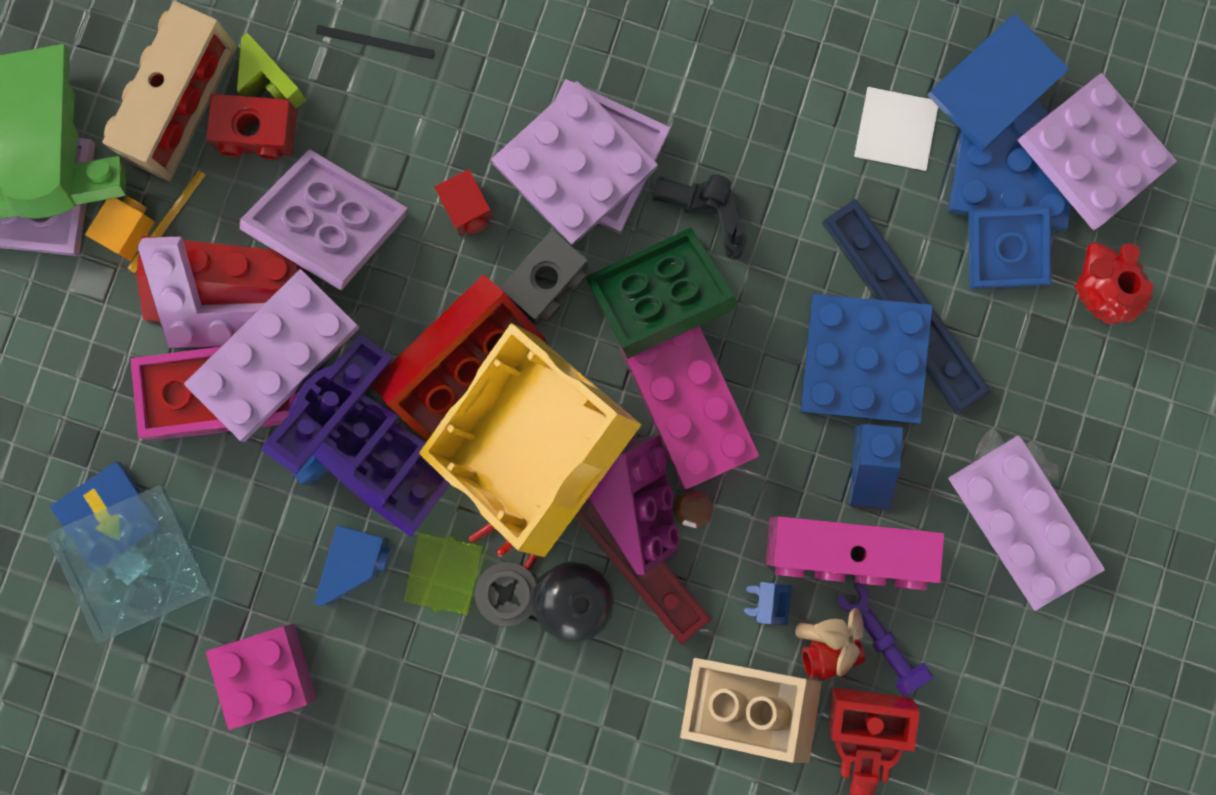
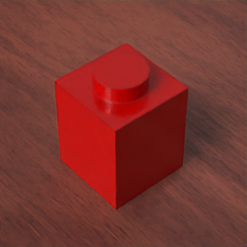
[434,169,494,236]

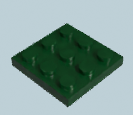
[586,228,738,359]

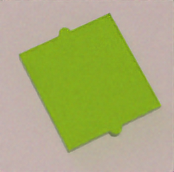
[404,533,483,615]

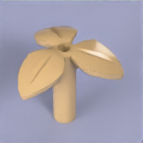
[795,608,864,676]

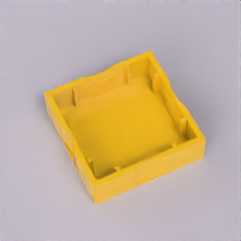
[419,323,642,557]

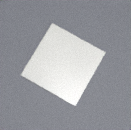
[854,87,938,171]

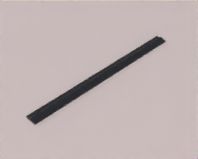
[316,25,434,58]

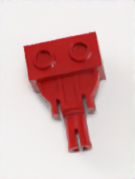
[827,687,920,795]

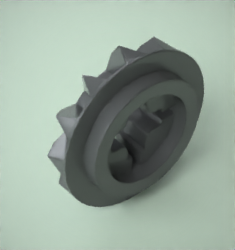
[475,562,537,626]

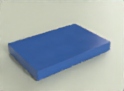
[927,13,1069,151]

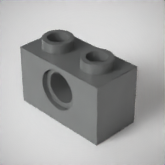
[500,229,588,325]

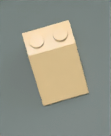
[680,658,822,763]

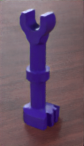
[837,583,933,697]

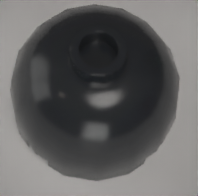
[532,561,614,643]

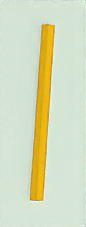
[128,170,206,273]

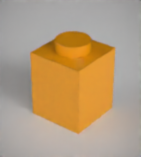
[85,195,155,261]

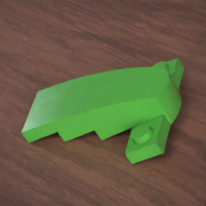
[0,44,126,219]

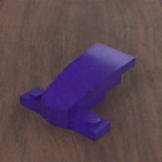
[262,334,451,537]

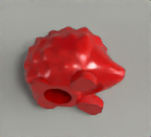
[1074,242,1154,324]

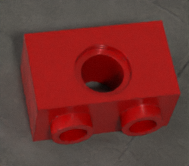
[206,94,297,160]

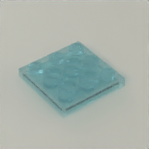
[45,483,212,644]

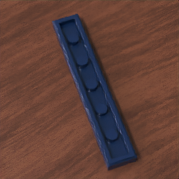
[822,199,991,414]

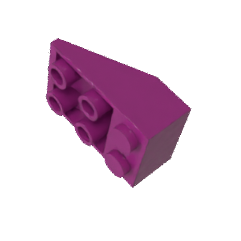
[588,435,680,575]

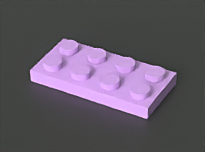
[184,269,360,442]
[948,435,1105,611]

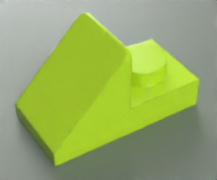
[237,33,306,109]

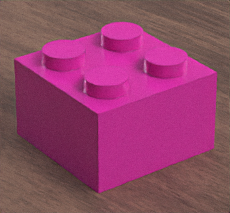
[205,623,317,730]

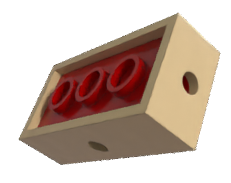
[102,1,238,182]

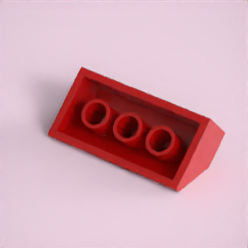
[136,236,308,322]
[372,274,546,442]

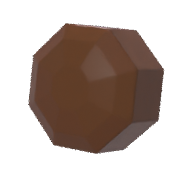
[674,489,714,529]

